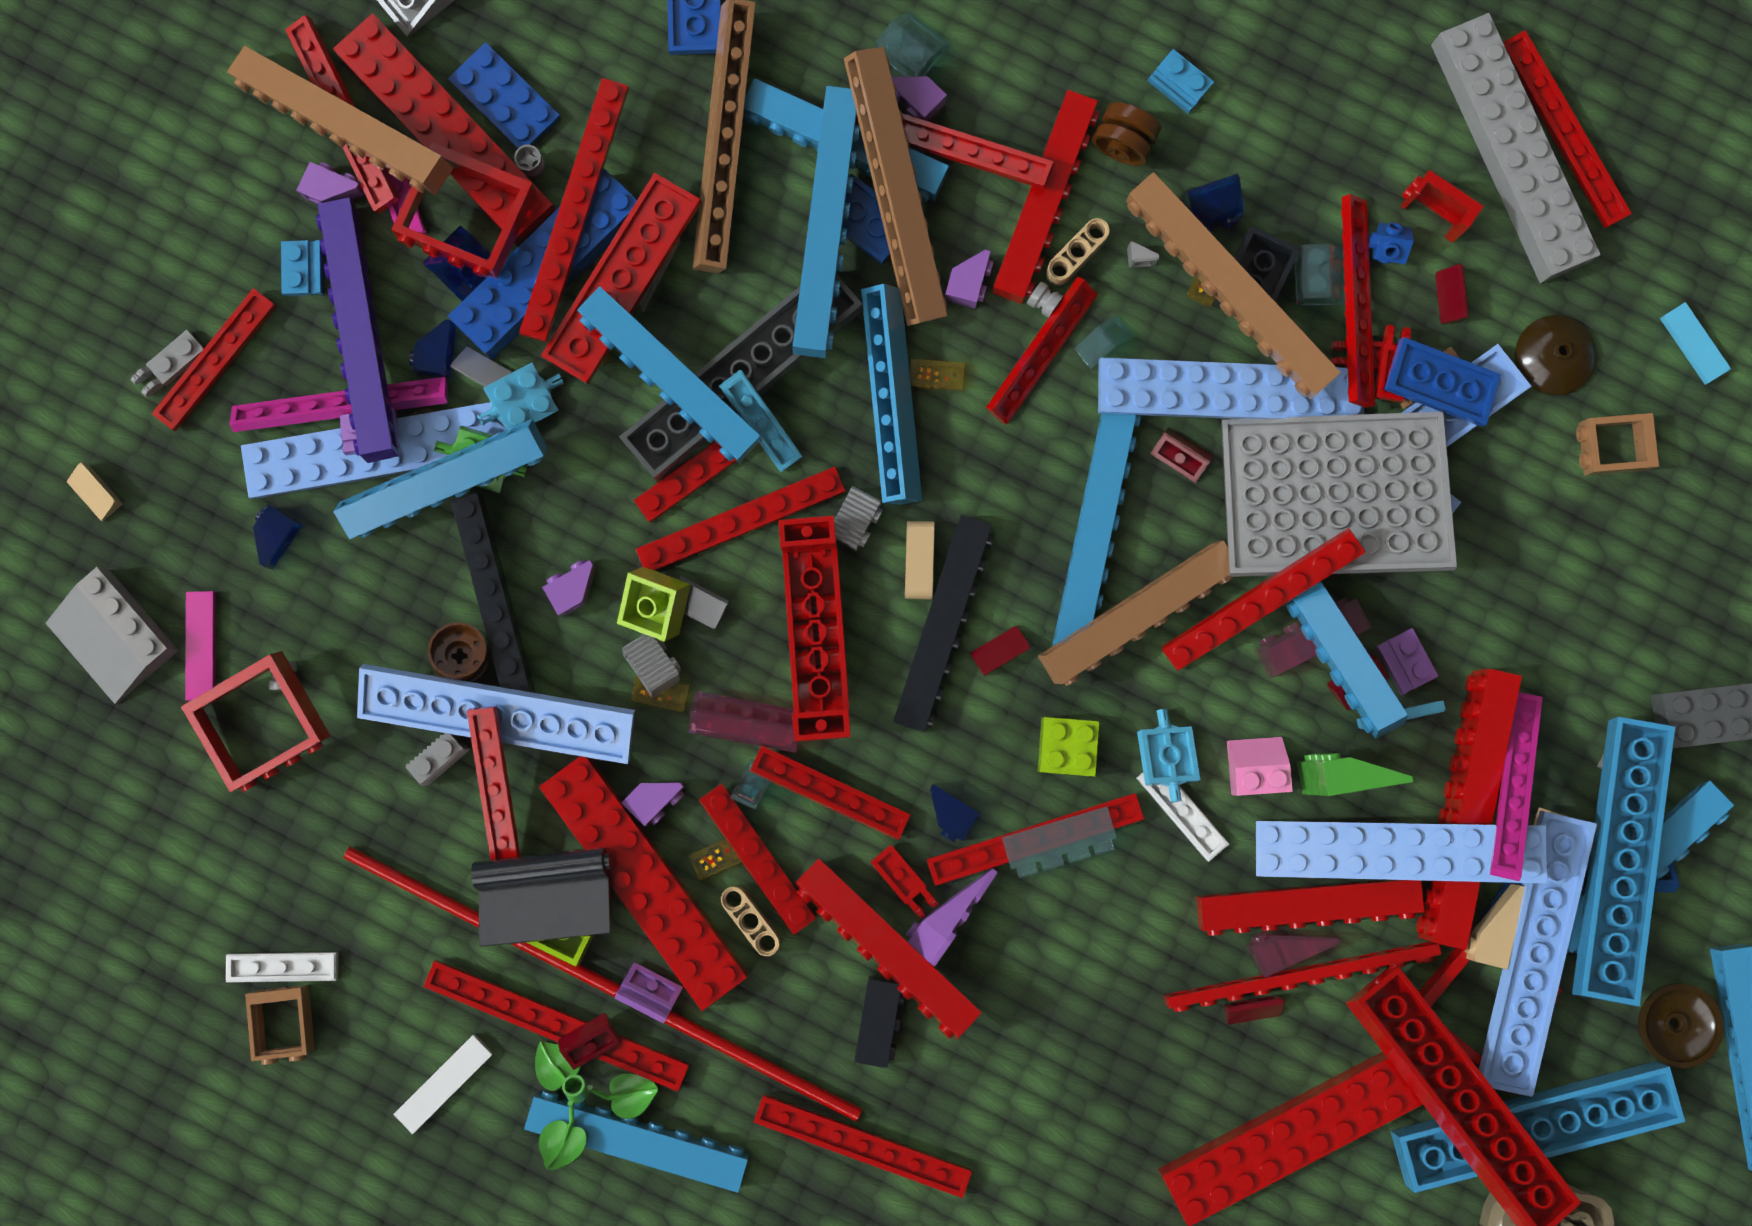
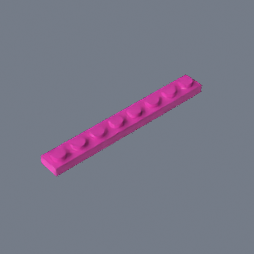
[230,377,448,432]
[1489,692,1543,881]

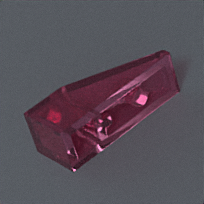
[1246,931,1340,977]

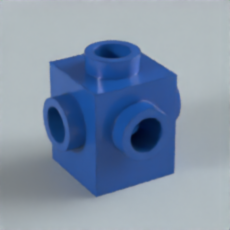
[1369,222,1414,264]

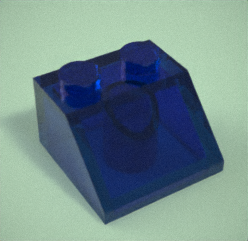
[1181,173,1244,233]
[423,225,491,301]

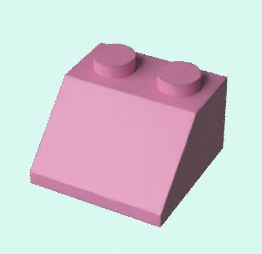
[1227,737,1293,796]

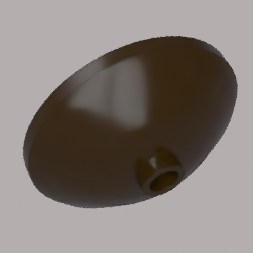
[1515,315,1597,395]
[1638,983,1724,1068]

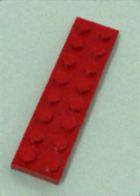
[541,173,701,385]

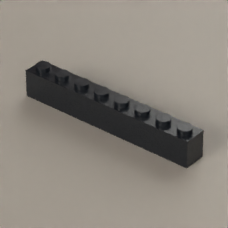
[450,493,536,693]
[893,515,995,733]

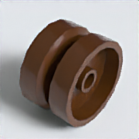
[1092,102,1161,166]

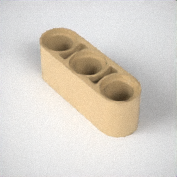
[1046,218,1109,287]
[905,521,934,600]
[721,885,781,956]

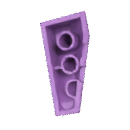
[905,868,998,966]

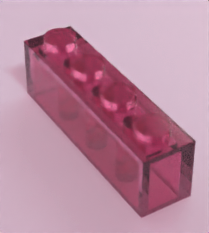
[1254,597,1371,678]
[689,691,799,753]

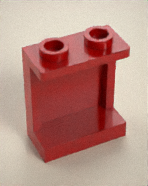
[1400,170,1484,243]

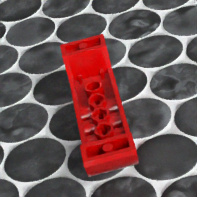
[778,516,851,742]

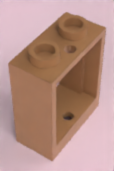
[1576,413,1659,476]
[245,984,315,1065]

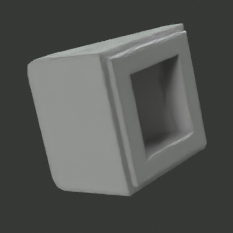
[1127,242,1159,268]

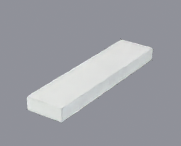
[1136,772,1229,862]
[226,952,339,982]
[393,1034,494,1134]

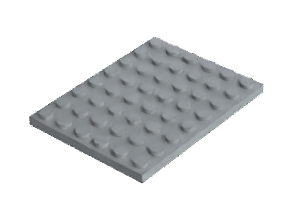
[1221,412,1457,577]

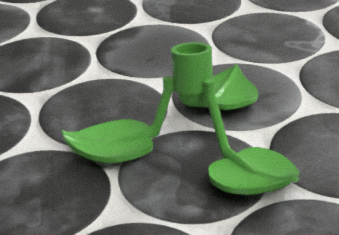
[535,1041,658,1170]

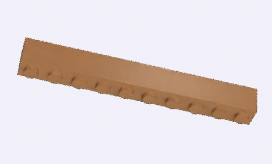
[692,0,755,274]
[227,46,453,195]
[844,47,947,326]
[1126,172,1341,400]

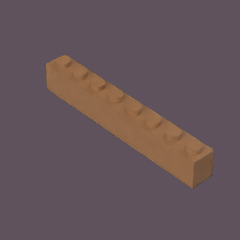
[1038,540,1233,686]

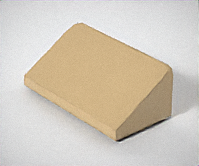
[67,462,123,522]

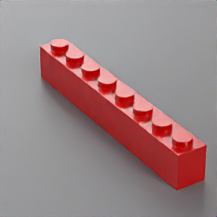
[992,90,1100,304]
[796,858,982,1040]
[1196,880,1424,936]

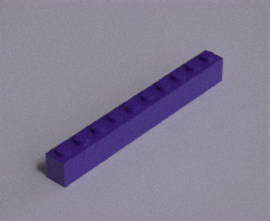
[316,197,400,463]

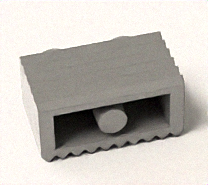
[834,486,884,551]
[622,634,681,698]
[406,733,470,786]

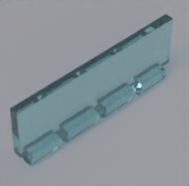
[1002,806,1117,878]

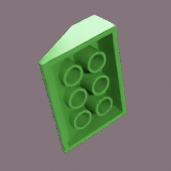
[1297,753,1413,796]

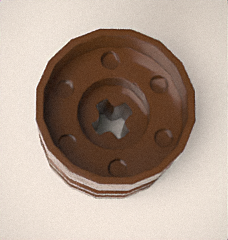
[428,622,491,683]

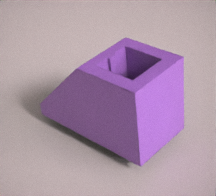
[891,77,947,122]
[296,162,365,204]
[945,250,993,308]
[542,559,596,617]
[621,782,686,826]

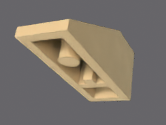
[1465,884,1525,970]

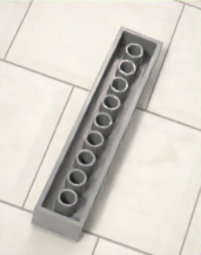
[1431,13,1601,284]

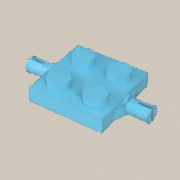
[477,363,564,430]
[1137,709,1200,803]

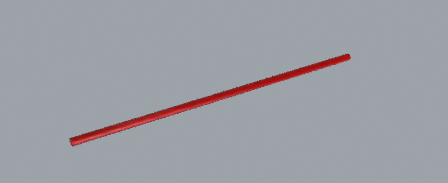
[343,846,862,1121]

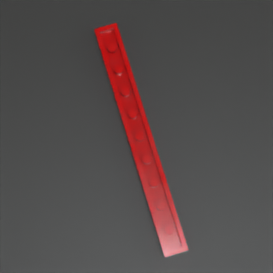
[519,78,629,343]
[1163,941,1441,1012]
[423,960,689,1091]

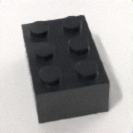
[1212,225,1300,310]

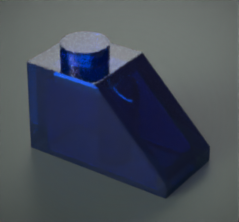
[409,319,457,378]
[253,504,303,570]
[929,784,980,842]

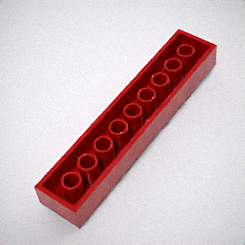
[333,13,556,248]
[1416,669,1522,950]
[539,756,749,1011]
[1346,966,1581,1226]
[1158,1052,1423,1226]

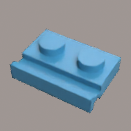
[1148,49,1214,114]
[281,240,323,296]

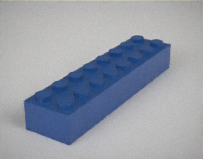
[448,168,637,360]

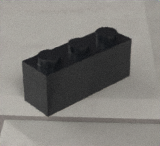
[854,976,905,1068]

